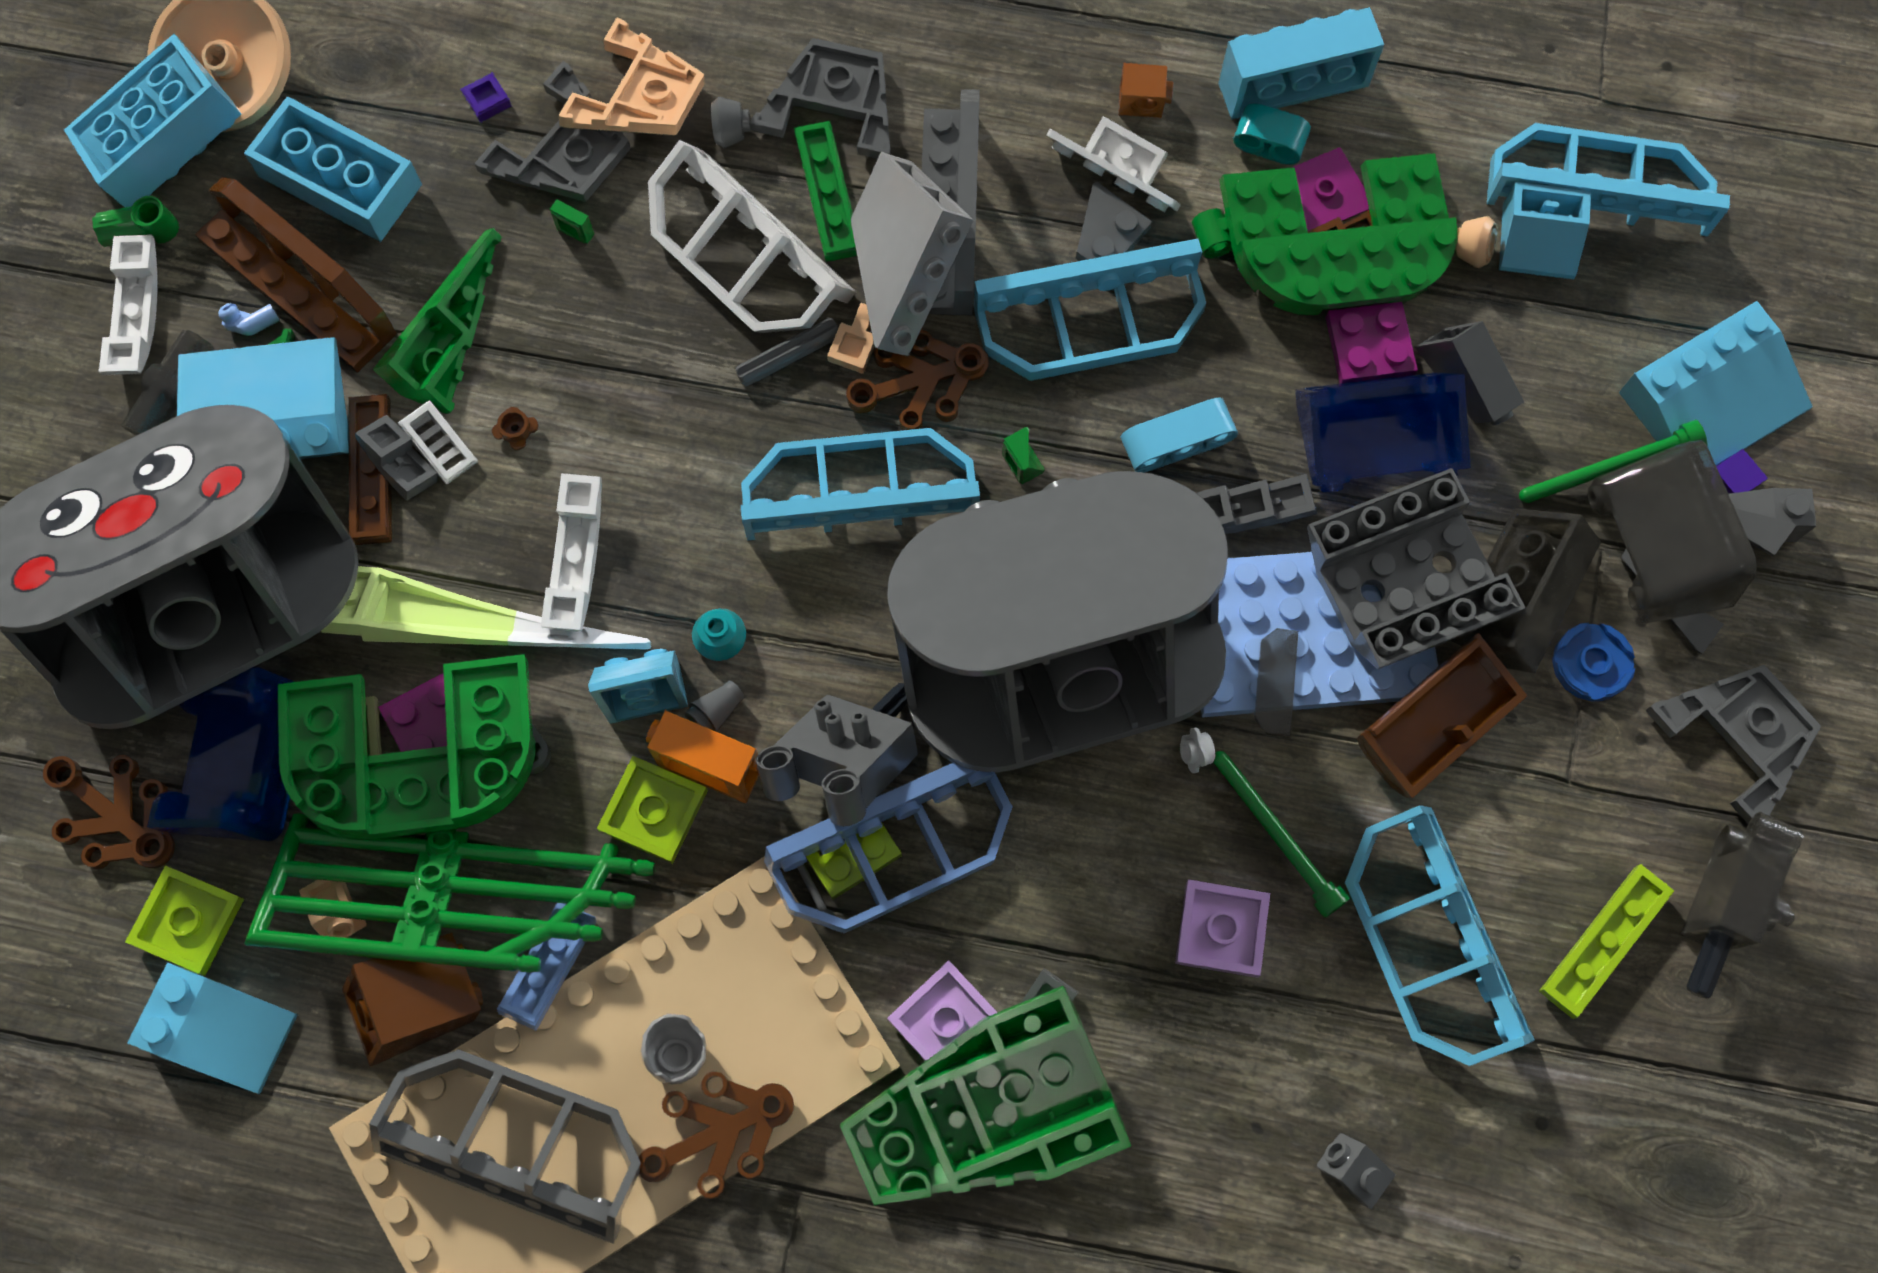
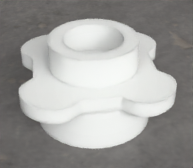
[1180,728,1215,773]

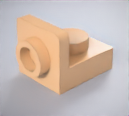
[299,880,367,938]

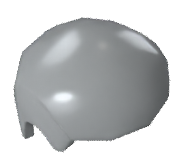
[641,1014,706,1085]

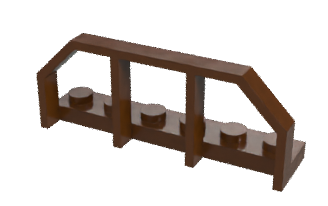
[195,177,397,373]

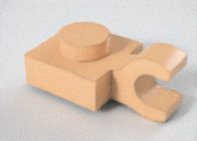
[827,303,875,374]

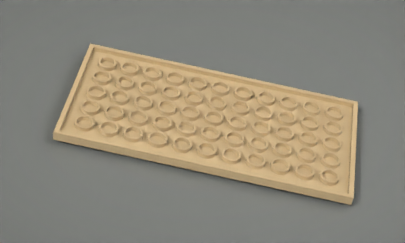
[329,856,900,1273]

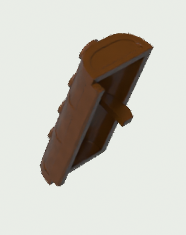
[1358,633,1527,799]

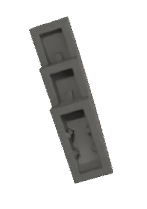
[1196,474,1317,534]

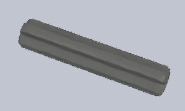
[735,318,839,386]

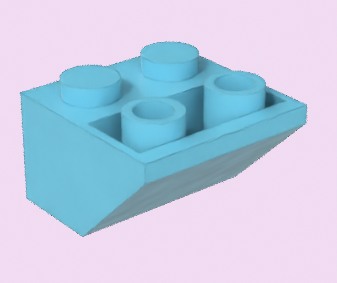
[1499,181,1591,279]

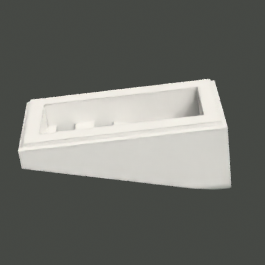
[398,400,478,485]

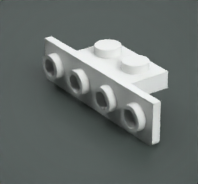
[1047,116,1181,212]

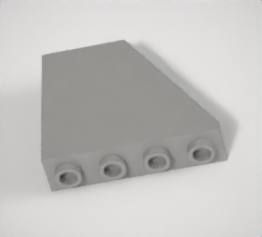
[851,152,974,356]

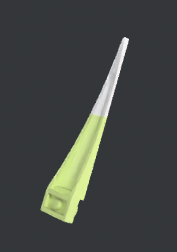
[321,566,651,649]

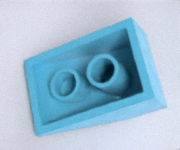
[588,649,688,724]
[127,963,298,1094]

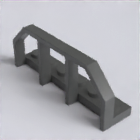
[922,89,980,316]
[369,1049,641,1244]

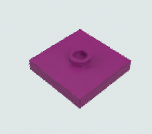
[1291,147,1369,231]

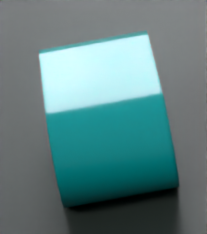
[1233,103,1311,165]

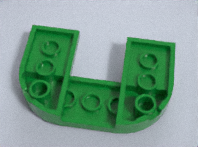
[1219,153,1457,315]
[278,654,536,840]

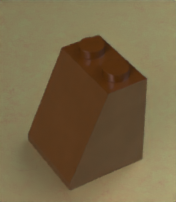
[342,933,483,1066]

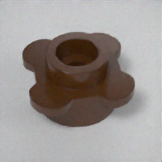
[492,407,539,450]

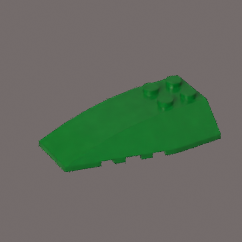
[840,985,1131,1205]

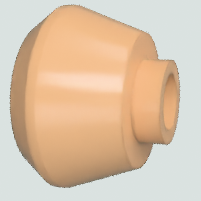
[1455,216,1497,268]

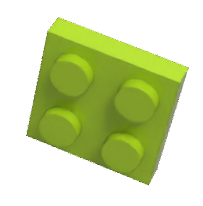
[597,756,708,864]
[125,865,244,976]

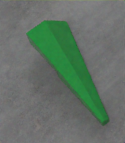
[373,228,502,414]

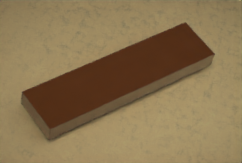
[348,394,392,545]

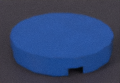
[1552,623,1635,702]

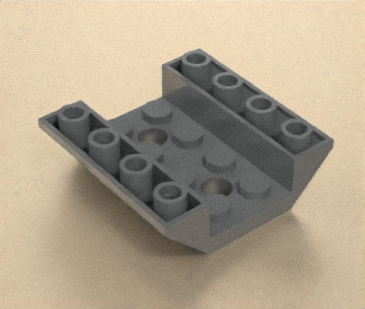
[1307,468,1526,670]

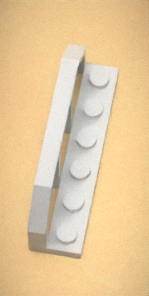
[648,140,856,333]

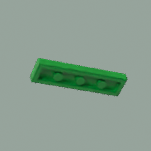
[794,121,857,262]

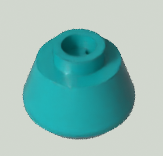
[692,608,746,661]

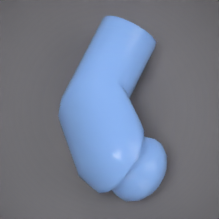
[218,303,280,336]

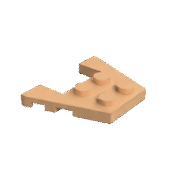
[559,18,704,135]

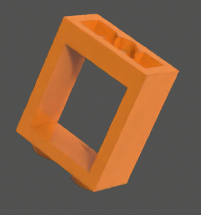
[646,710,759,803]

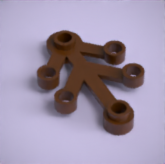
[846,330,989,430]
[43,755,175,869]
[638,1071,794,1198]

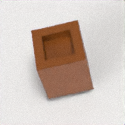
[1118,63,1173,118]

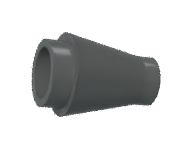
[684,680,745,732]

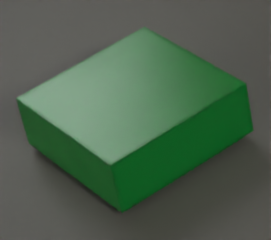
[550,200,595,244]

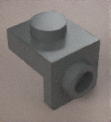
[1317,1133,1396,1209]

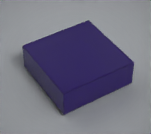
[461,72,512,123]
[1708,449,1768,494]

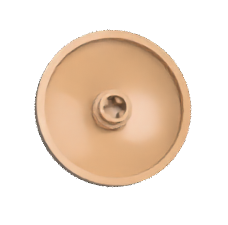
[148,0,291,132]

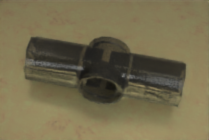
[121,330,215,436]

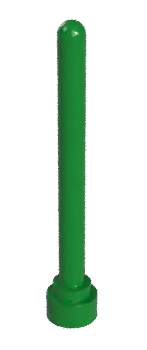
[1519,419,1708,503]
[1213,751,1350,918]

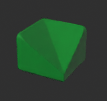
[1002,427,1045,484]

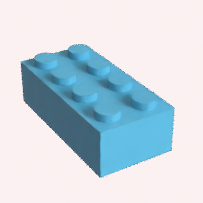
[1218,7,1385,120]
[244,96,422,242]

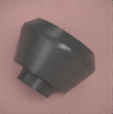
[711,97,751,148]

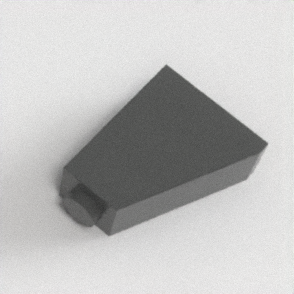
[1415,321,1524,425]

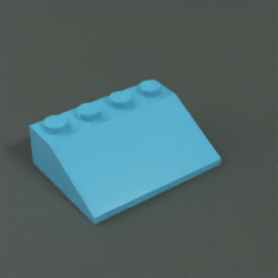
[64,34,241,207]
[1619,301,1813,483]
[177,337,349,459]

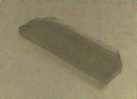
[1254,628,1299,737]

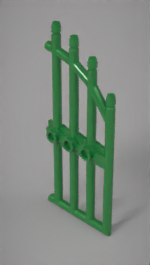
[245,813,655,973]

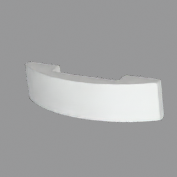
[99,235,157,375]
[541,473,602,632]

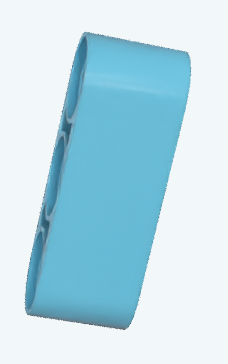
[1120,398,1238,473]

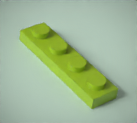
[1539,864,1674,1019]

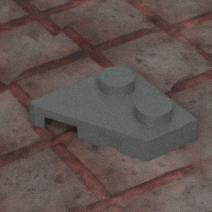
[1076,181,1152,261]

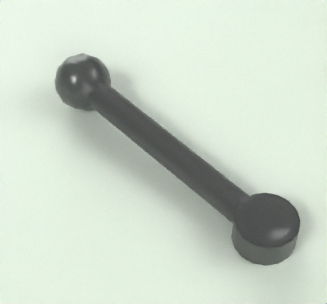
[797,864,835,916]

